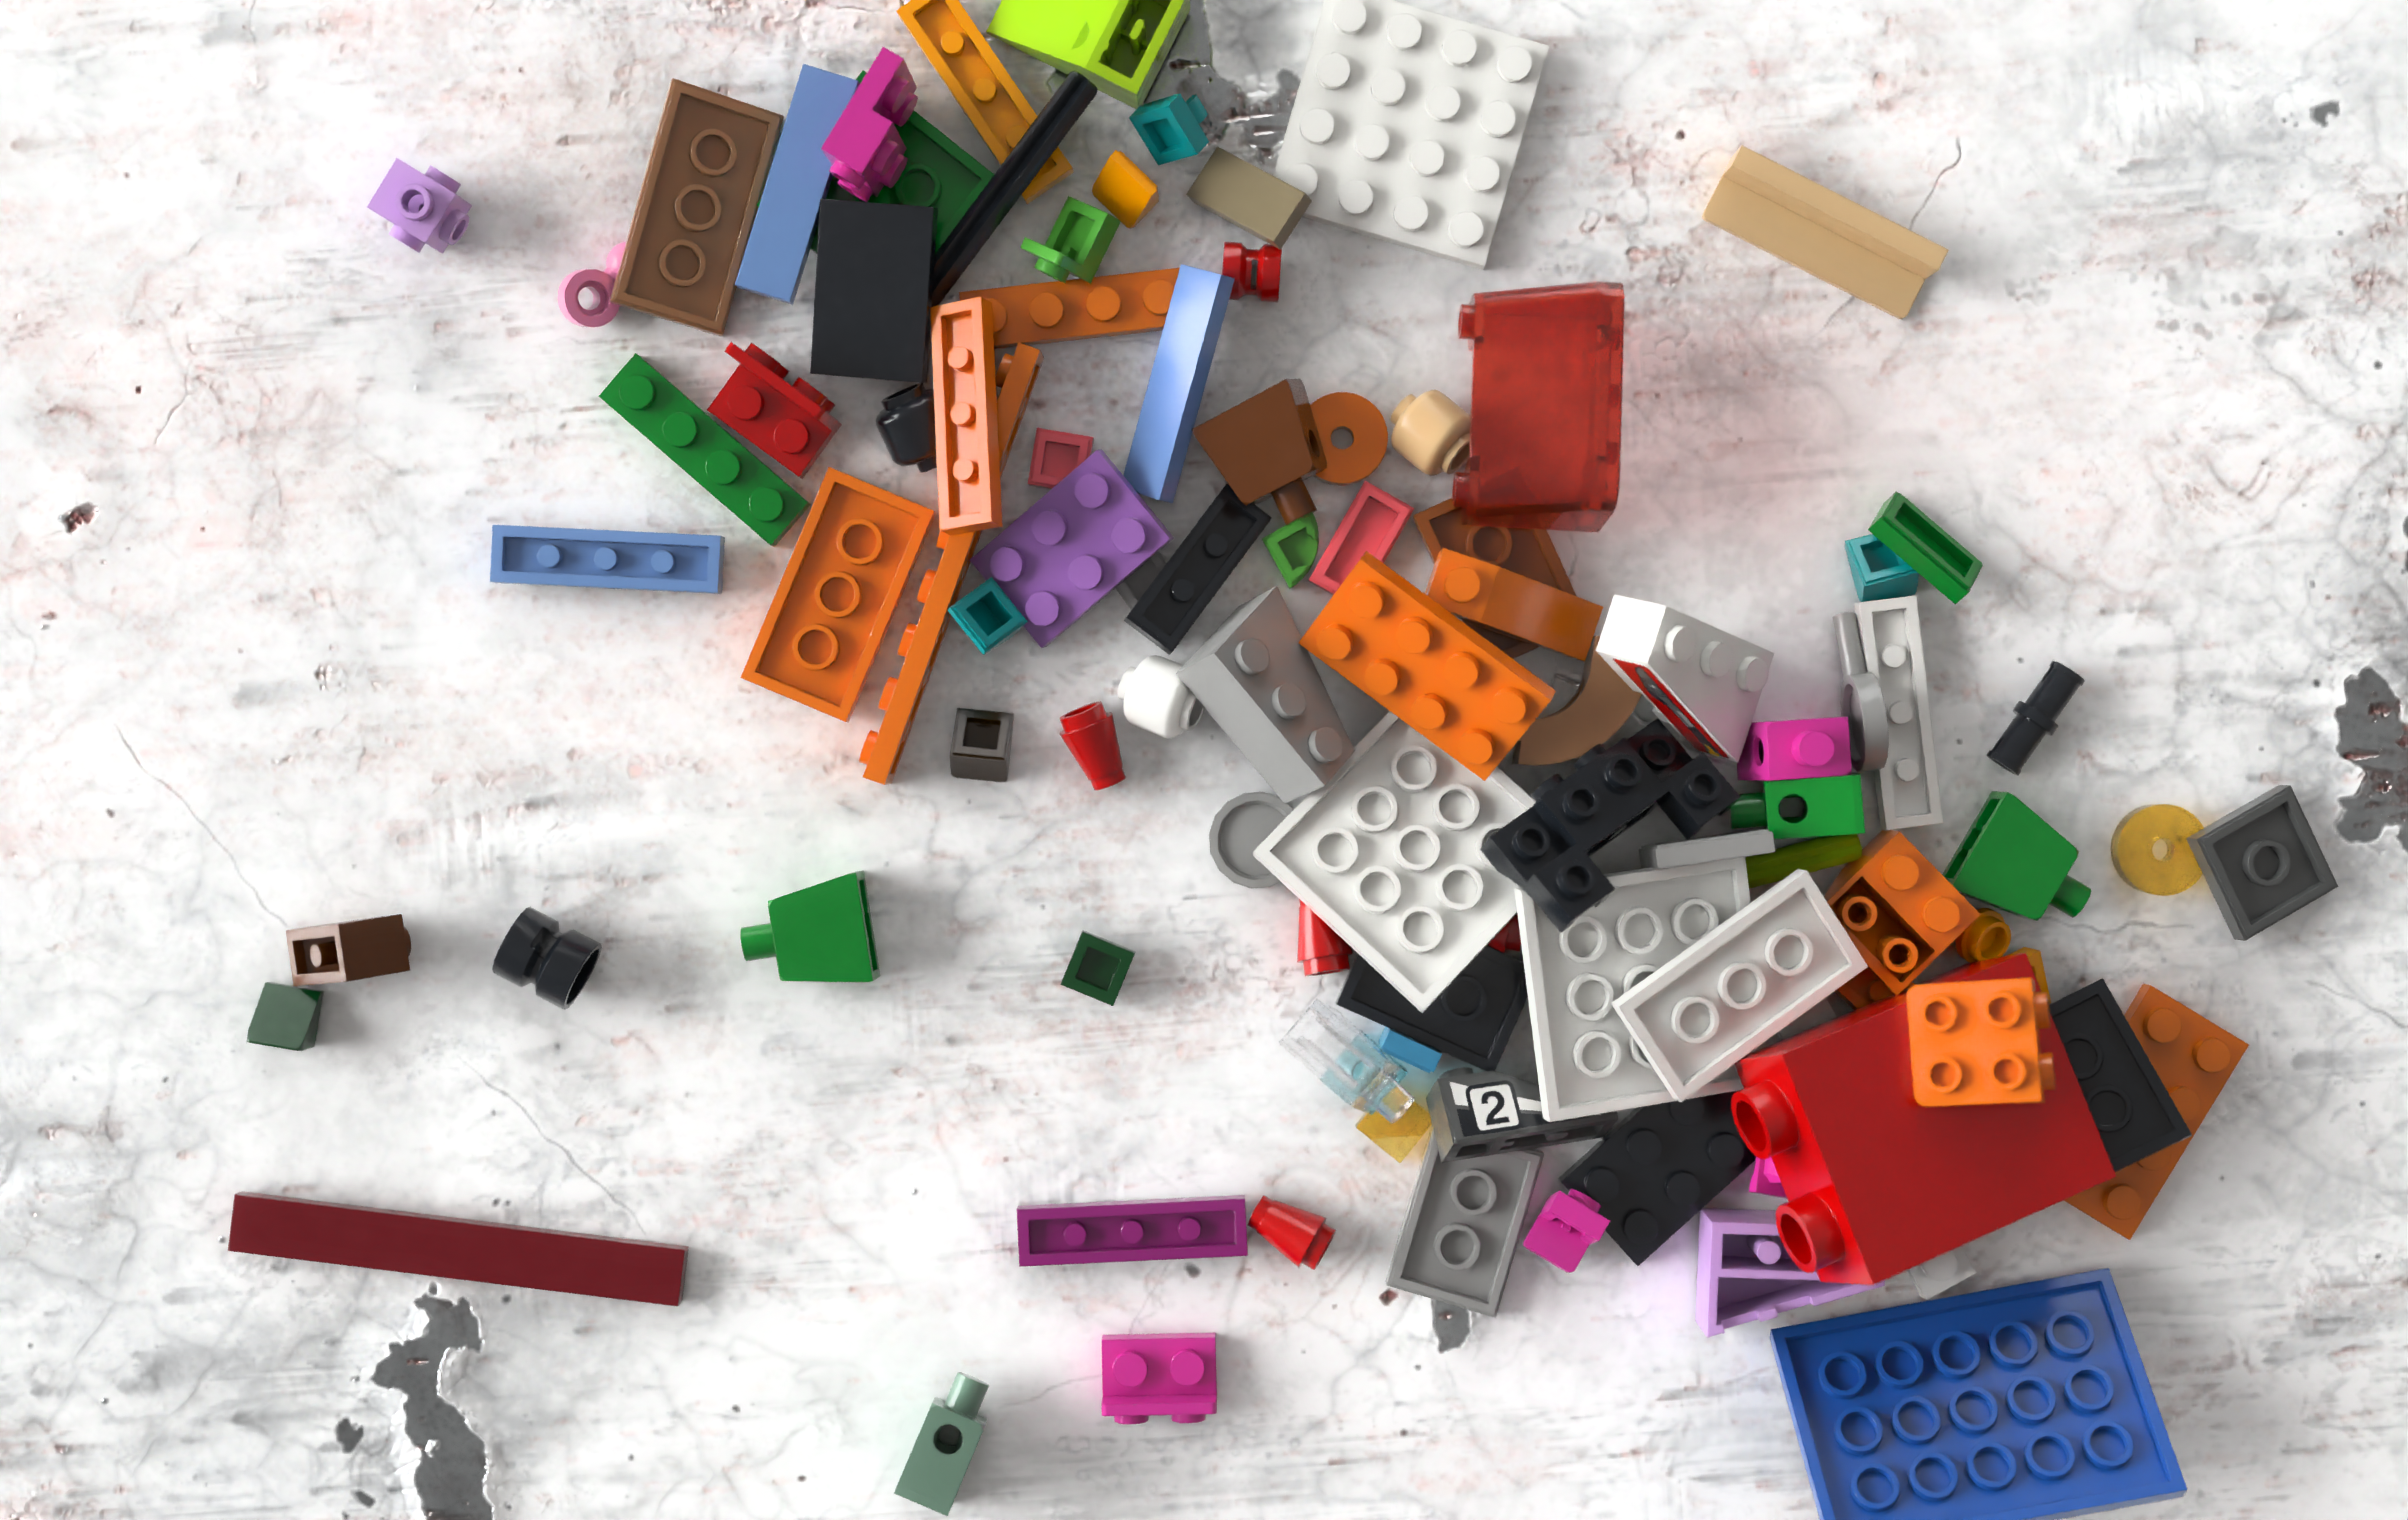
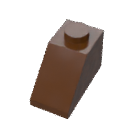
[285,914,411,986]

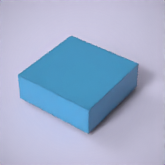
[1378,1026,1442,1073]

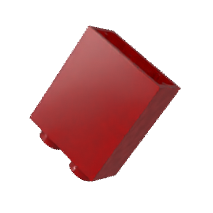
[1731,953,2117,1285]

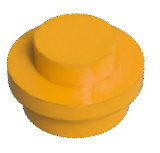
[1956,908,2011,963]

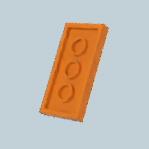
[740,467,936,722]
[1298,551,1556,781]
[2064,983,2249,1240]

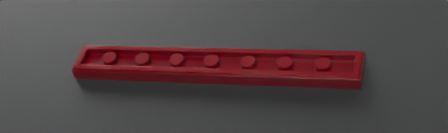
[228,1191,689,1306]

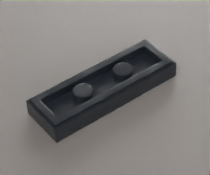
[1124,484,1272,655]

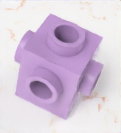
[367,158,472,254]

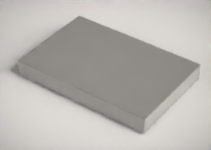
[1385,1126,1544,1318]

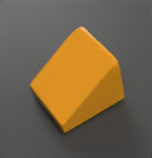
[1092,150,1159,229]

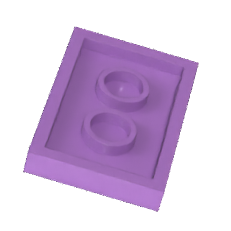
[970,449,1174,648]

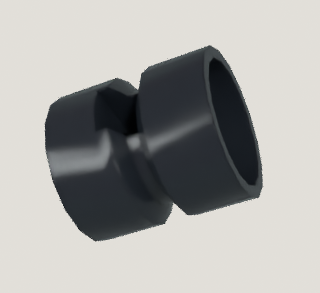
[492,907,602,1010]

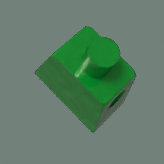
[1730,772,1865,839]
[1942,791,2091,921]
[740,870,880,982]

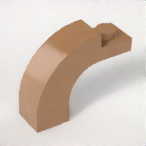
[1512,636,1642,766]

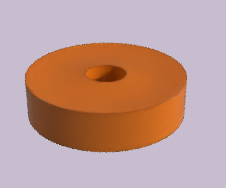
[1310,392,1388,486]

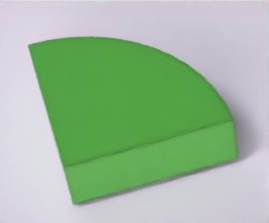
[1262,513,1319,589]

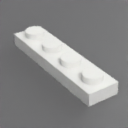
[1854,595,1944,830]

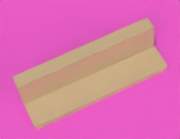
[1702,145,1949,319]

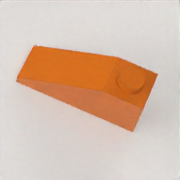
[1425,548,1603,662]

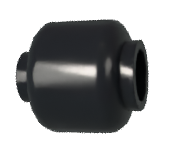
[876,383,937,473]

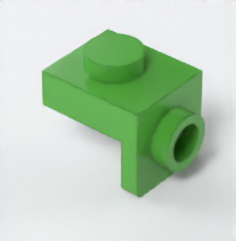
[1020,196,1121,284]

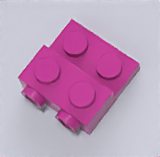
[821,46,918,202]

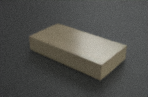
[1186,146,1312,250]

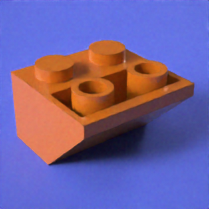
[1824,830,1981,995]

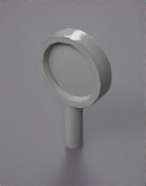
[1833,612,1889,772]
[1209,792,1294,888]

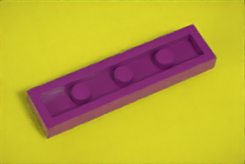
[1016,1195,1248,1267]

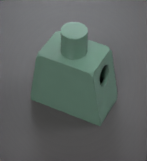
[894,1372,989,1516]

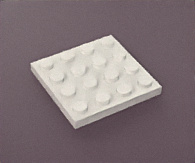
[1273,0,1549,270]
[1253,711,1536,1014]
[1514,857,1768,1122]

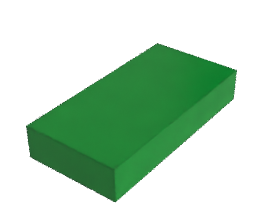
[1868,491,1983,605]

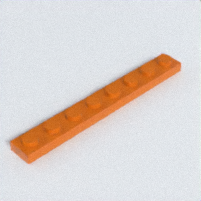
[859,342,1044,785]

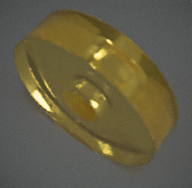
[2111,804,2204,896]

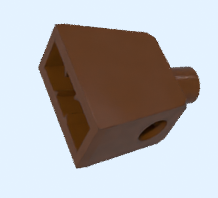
[1192,379,1327,526]

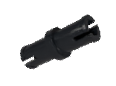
[1986,661,2085,776]

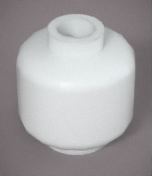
[1118,655,1204,738]

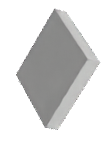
[1638,829,1776,869]

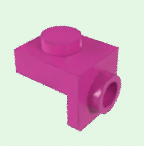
[1523,1189,1610,1273]

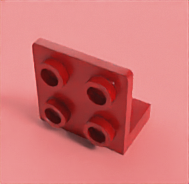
[707,342,842,479]

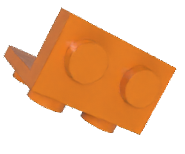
[1906,978,2056,1107]

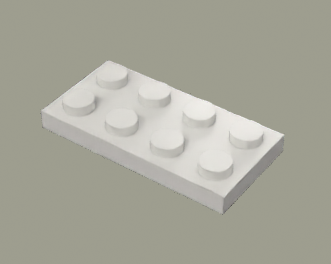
[1611,869,1868,1102]

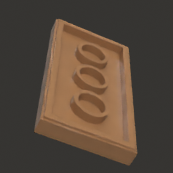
[609,78,784,337]

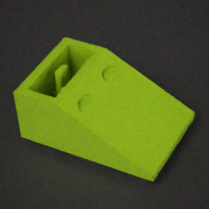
[986,0,1190,109]

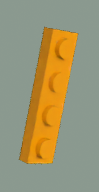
[896,0,1074,204]

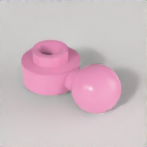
[558,242,626,327]

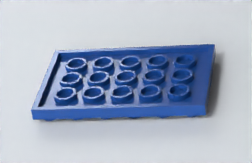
[1769,1268,2188,1520]

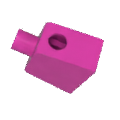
[1737,716,1852,781]

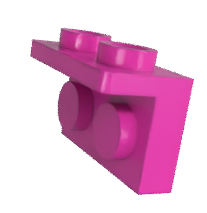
[1101,1333,1217,1424]

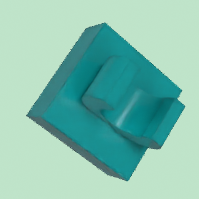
[1129,93,1209,165]

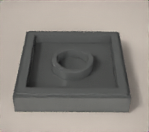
[2186,785,2338,941]

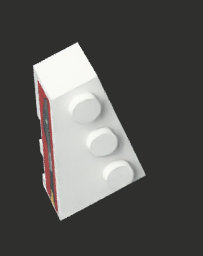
[1596,595,1774,763]

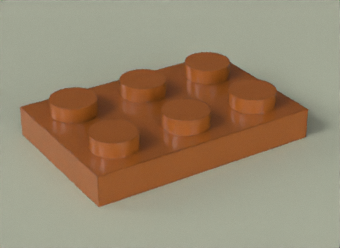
[1413,468,1576,659]

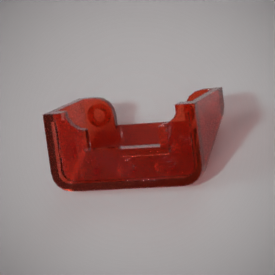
[1452,281,1624,532]

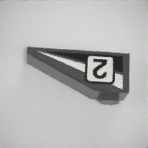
[1426,1067,1619,1163]

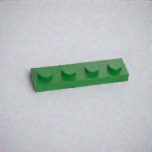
[599,353,811,547]

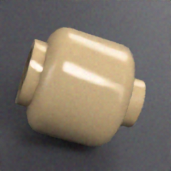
[1390,390,1477,476]

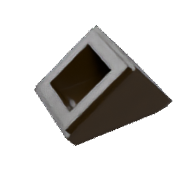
[950,708,1014,782]

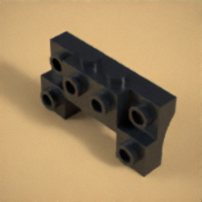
[1480,718,1740,933]

